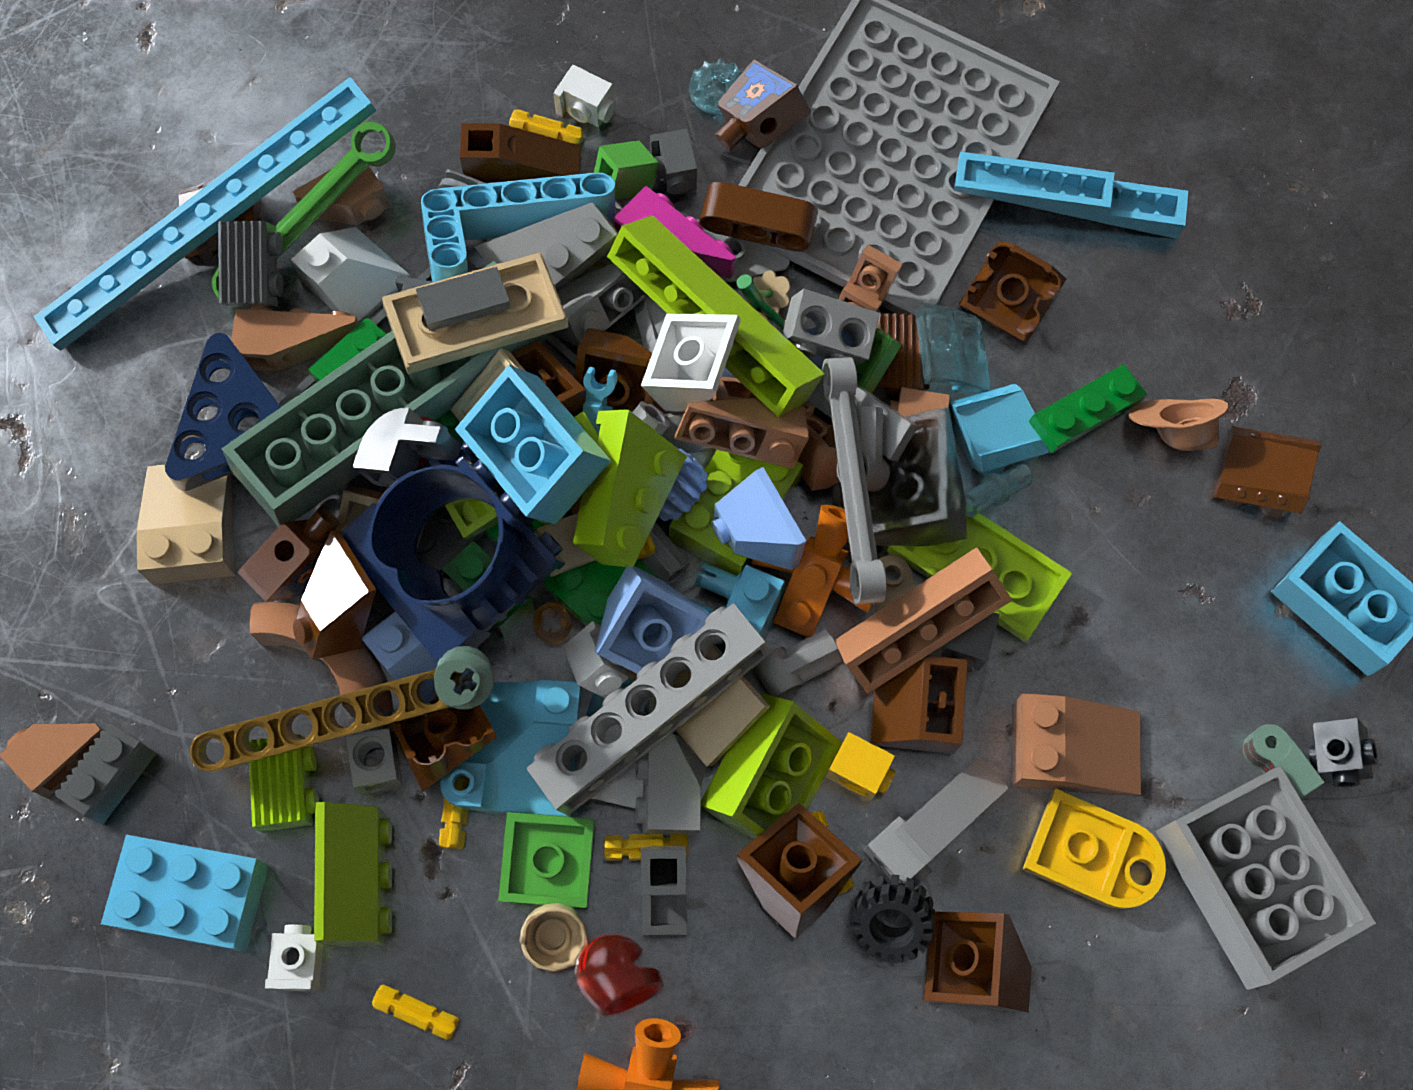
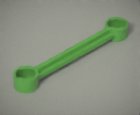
[212,121,396,298]

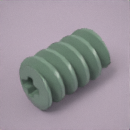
[434,646,493,709]

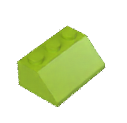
[700,693,843,840]
[314,802,392,948]

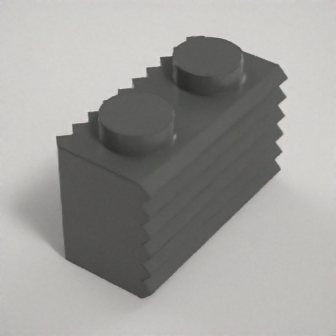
[218,221,283,307]
[55,723,157,825]

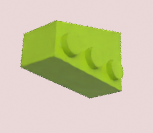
[573,410,687,567]

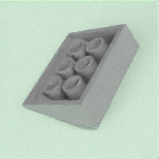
[1155,766,1376,990]

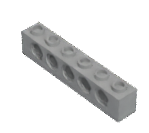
[526,603,772,816]

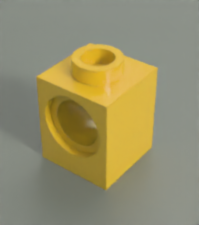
[826,732,896,801]

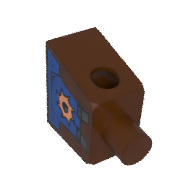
[715,60,811,151]
[238,508,339,602]

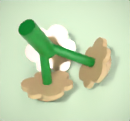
[736,270,807,332]

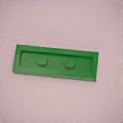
[1028,364,1148,453]

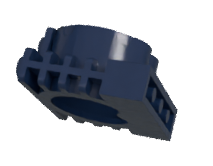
[341,435,565,663]

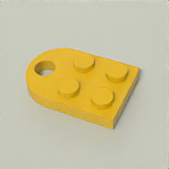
[1022,788,1166,910]

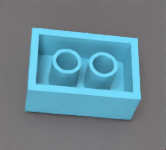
[455,365,611,525]
[1271,521,1413,676]
[101,835,269,953]

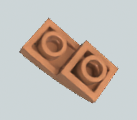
[838,245,903,312]

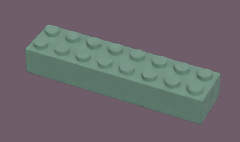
[221,261,547,526]

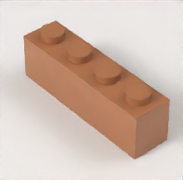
[835,547,1012,694]

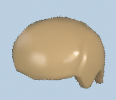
[520,903,588,972]

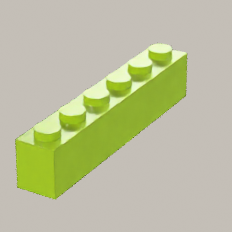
[607,215,825,417]

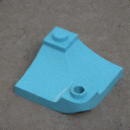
[440,679,582,817]

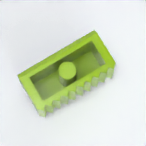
[249,734,319,832]

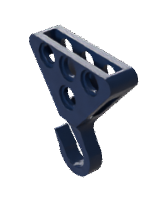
[165,333,281,491]

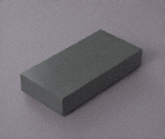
[416,267,510,331]

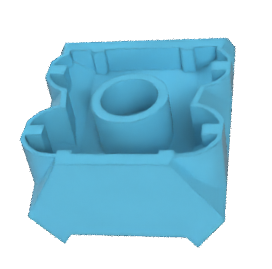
[948,384,1051,478]

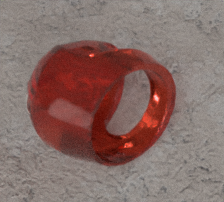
[575,934,664,1016]

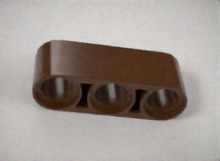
[699,182,818,252]

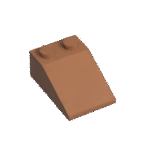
[1012,693,1141,796]

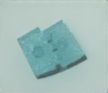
[915,303,991,394]

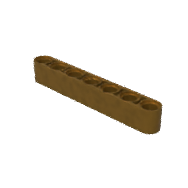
[190,668,495,772]

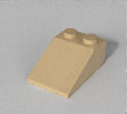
[137,465,235,585]

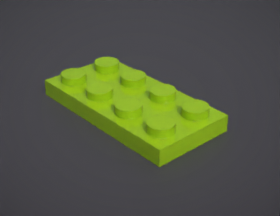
[887,483,1072,643]

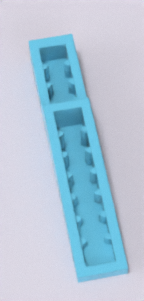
[954,152,1189,239]

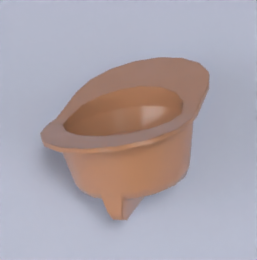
[1129,398,1229,451]

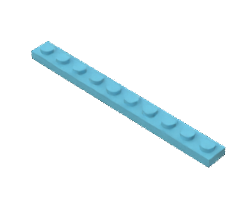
[34,77,377,351]

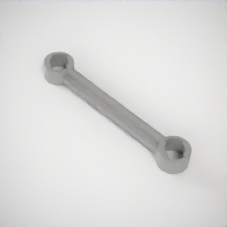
[822,357,886,604]

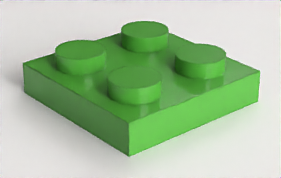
[498,812,595,908]

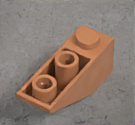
[231,306,359,371]
[675,398,809,469]

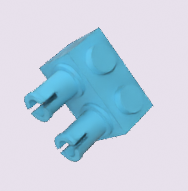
[689,561,785,654]

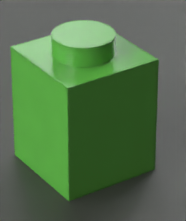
[594,140,658,200]

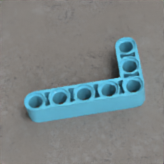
[421,173,615,283]

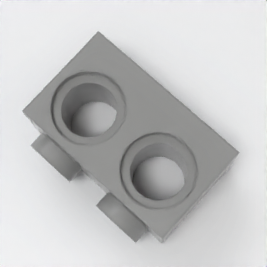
[782,289,880,366]

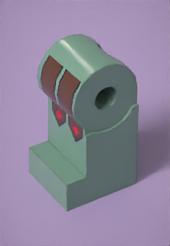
[1243,724,1325,799]

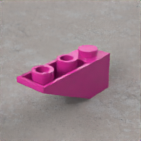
[614,186,736,279]

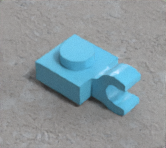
[583,367,618,434]

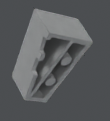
[475,202,619,291]

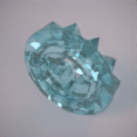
[689,58,743,115]

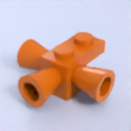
[752,505,872,638]
[577,1018,720,1090]

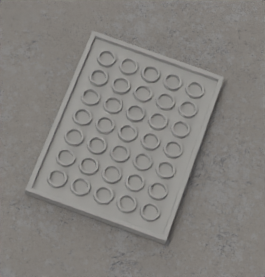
[739,0,1060,327]

